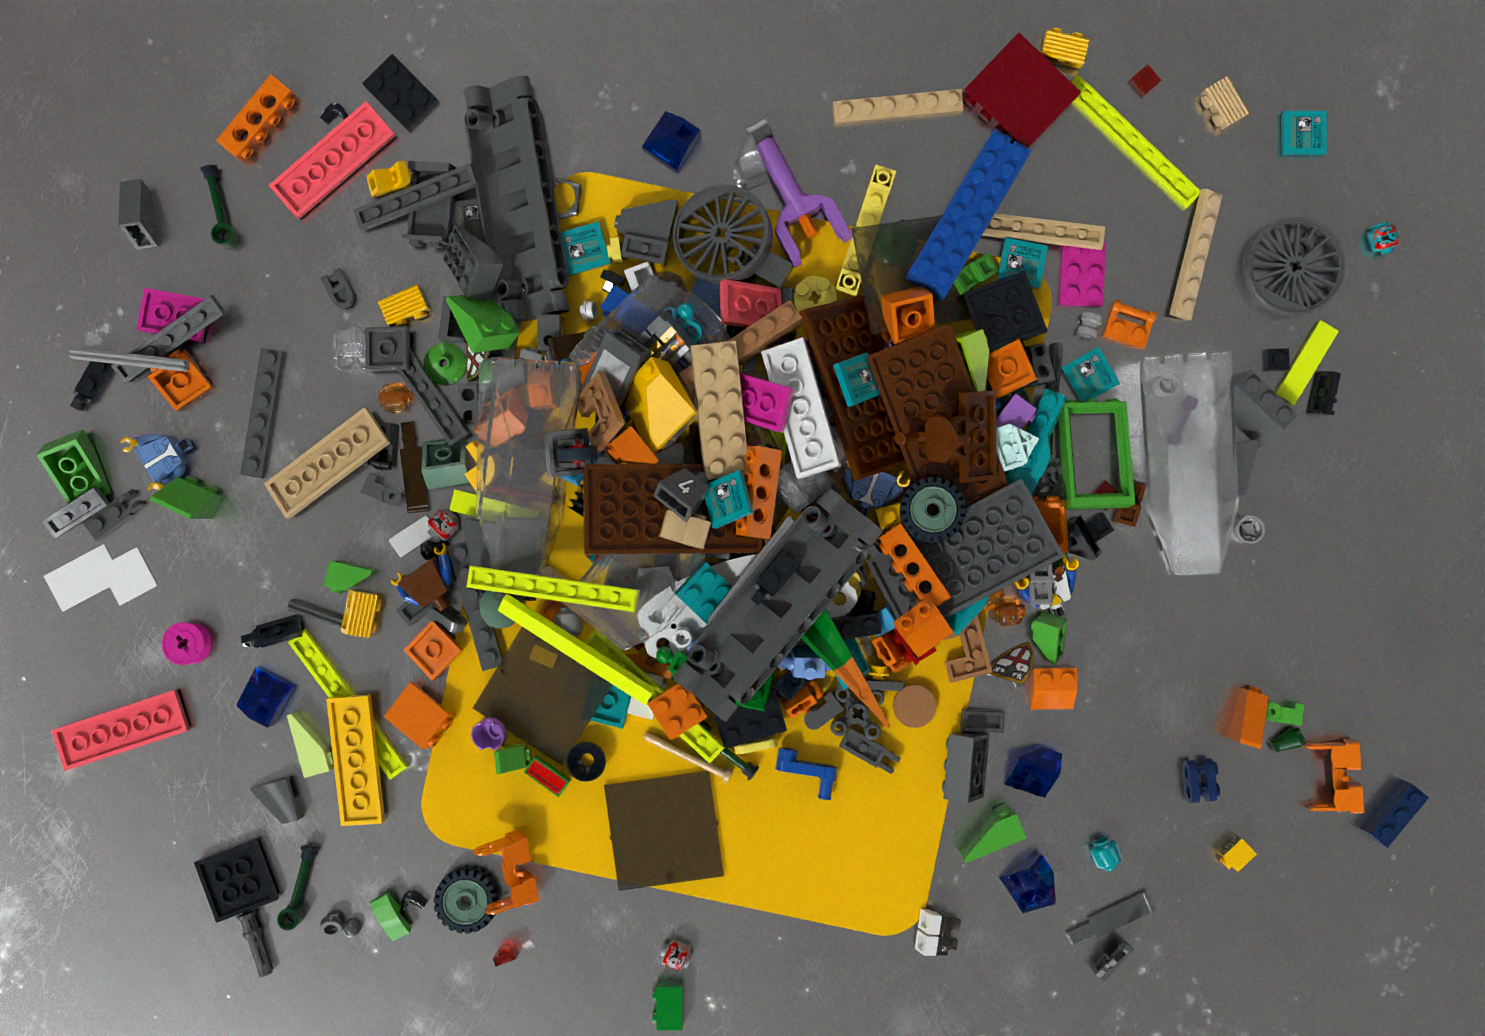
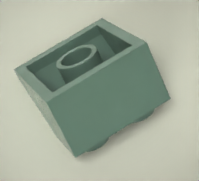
[421,437,471,490]

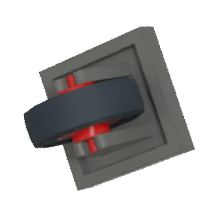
[544,428,598,477]

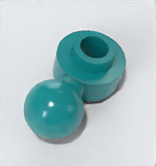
[678,302,703,342]

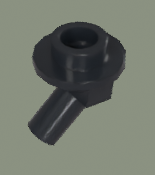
[420,539,451,560]

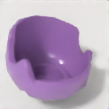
[471,717,507,750]

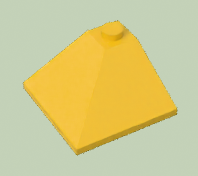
[624,357,697,455]

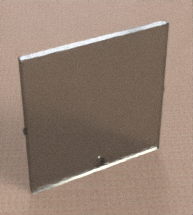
[851,215,971,335]
[473,627,613,765]
[604,771,724,891]

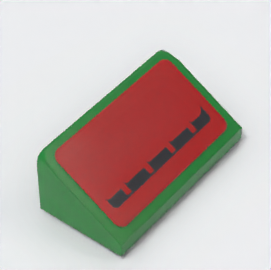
[524,754,571,797]

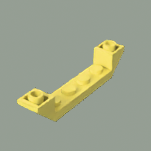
[835,165,896,296]

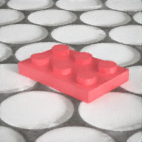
[720,279,782,328]

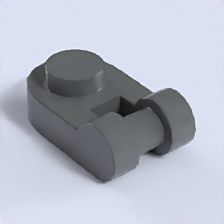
[321,268,354,309]
[427,607,467,633]

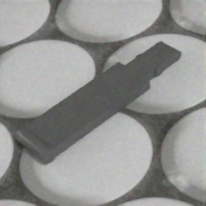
[1065,890,1156,945]

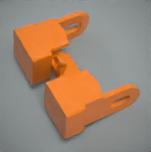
[1303,739,1364,814]
[473,830,539,914]

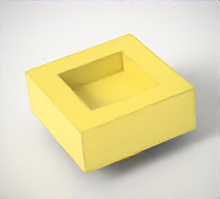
[607,237,623,263]

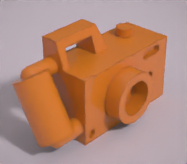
[872,631,908,674]
[781,680,824,719]

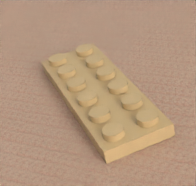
[690,340,747,480]
[264,407,390,519]

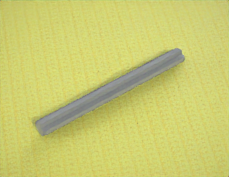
[69,347,189,372]
[708,516,795,623]

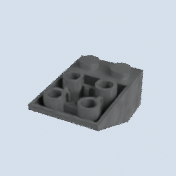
[443,224,503,299]

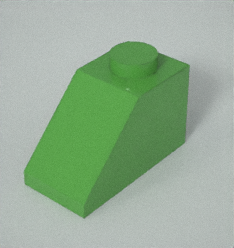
[324,560,377,594]
[1031,611,1067,665]
[494,743,532,774]

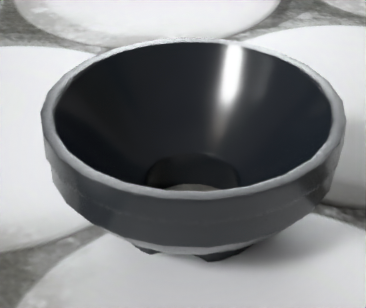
[566,742,606,782]

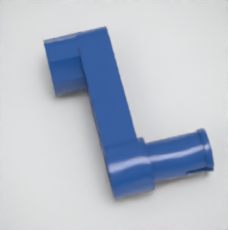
[775,747,838,800]

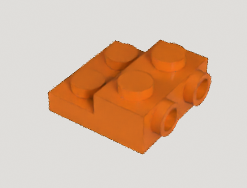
[147,349,212,411]

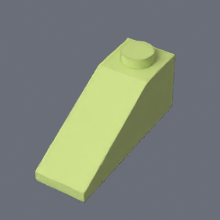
[287,712,334,778]

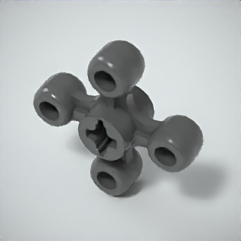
[830,687,885,740]

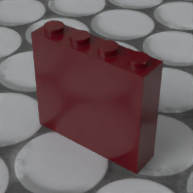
[962,32,1081,149]

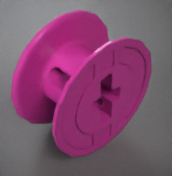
[162,622,212,665]

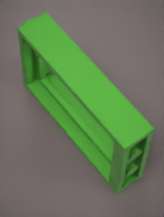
[1058,398,1135,510]

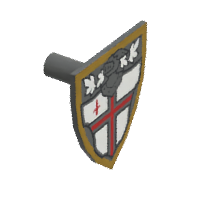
[465,343,501,381]
[987,642,1034,687]

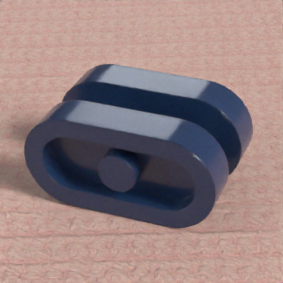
[1183,758,1220,803]

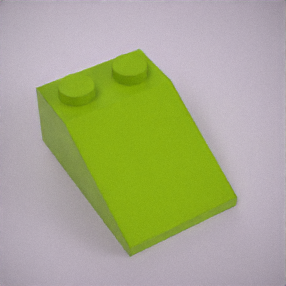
[954,329,989,391]

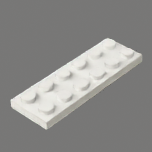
[761,337,841,479]

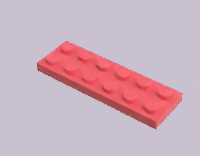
[269,101,396,219]
[51,689,190,771]

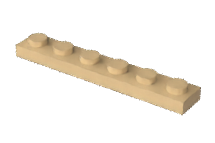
[833,89,963,125]
[1169,189,1223,320]
[982,213,1105,250]

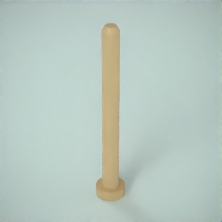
[643,732,733,784]

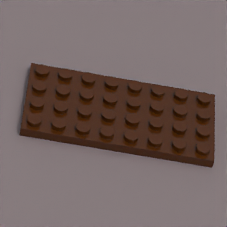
[799,294,906,481]
[867,325,1008,516]
[583,464,762,555]

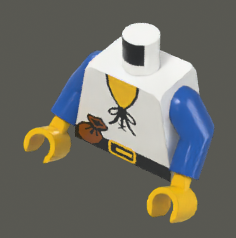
[1014,555,1079,616]

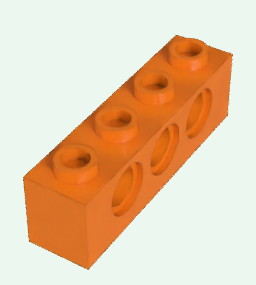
[216,74,297,162]
[735,446,782,539]
[879,523,952,607]

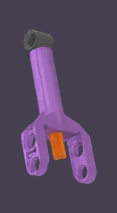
[745,119,852,268]

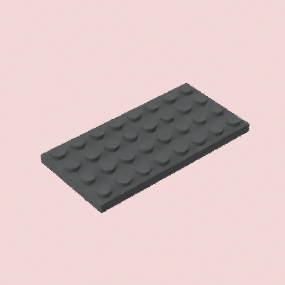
[866,479,1064,620]

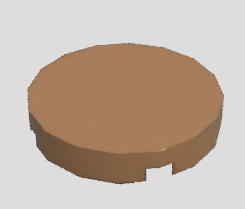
[893,684,936,728]

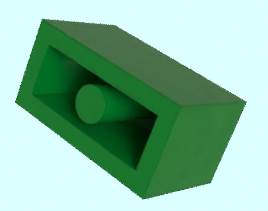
[652,981,683,1031]

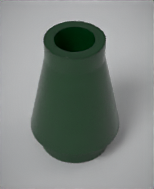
[1271,727,1306,753]

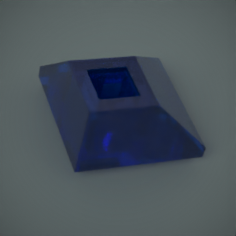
[642,111,701,171]
[236,667,295,728]
[1004,747,1062,798]
[999,854,1056,914]

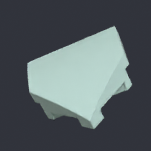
[996,423,1039,472]

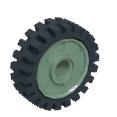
[899,477,966,543]
[433,866,500,934]

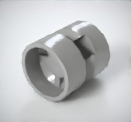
[1227,516,1265,544]

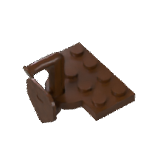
[894,390,997,483]

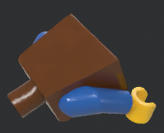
[391,544,452,612]

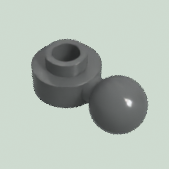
[320,915,361,938]

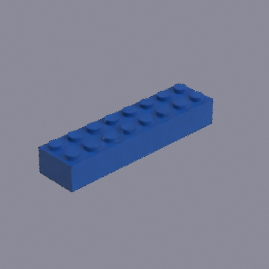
[905,129,1032,301]

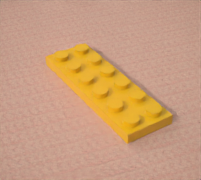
[326,694,385,826]

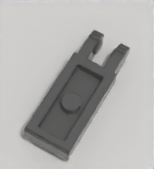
[83,489,144,541]
[839,727,901,774]

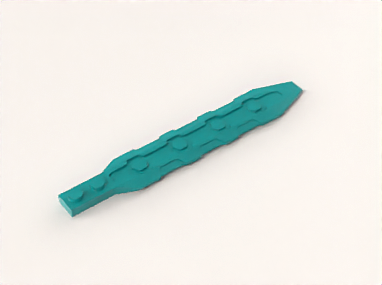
[945,389,1067,635]

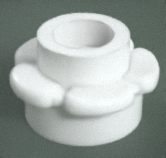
[580,300,597,321]
[672,626,693,648]

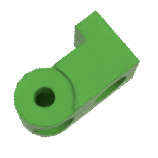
[1266,701,1305,726]

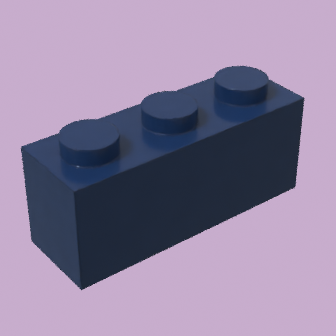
[1361,780,1429,848]

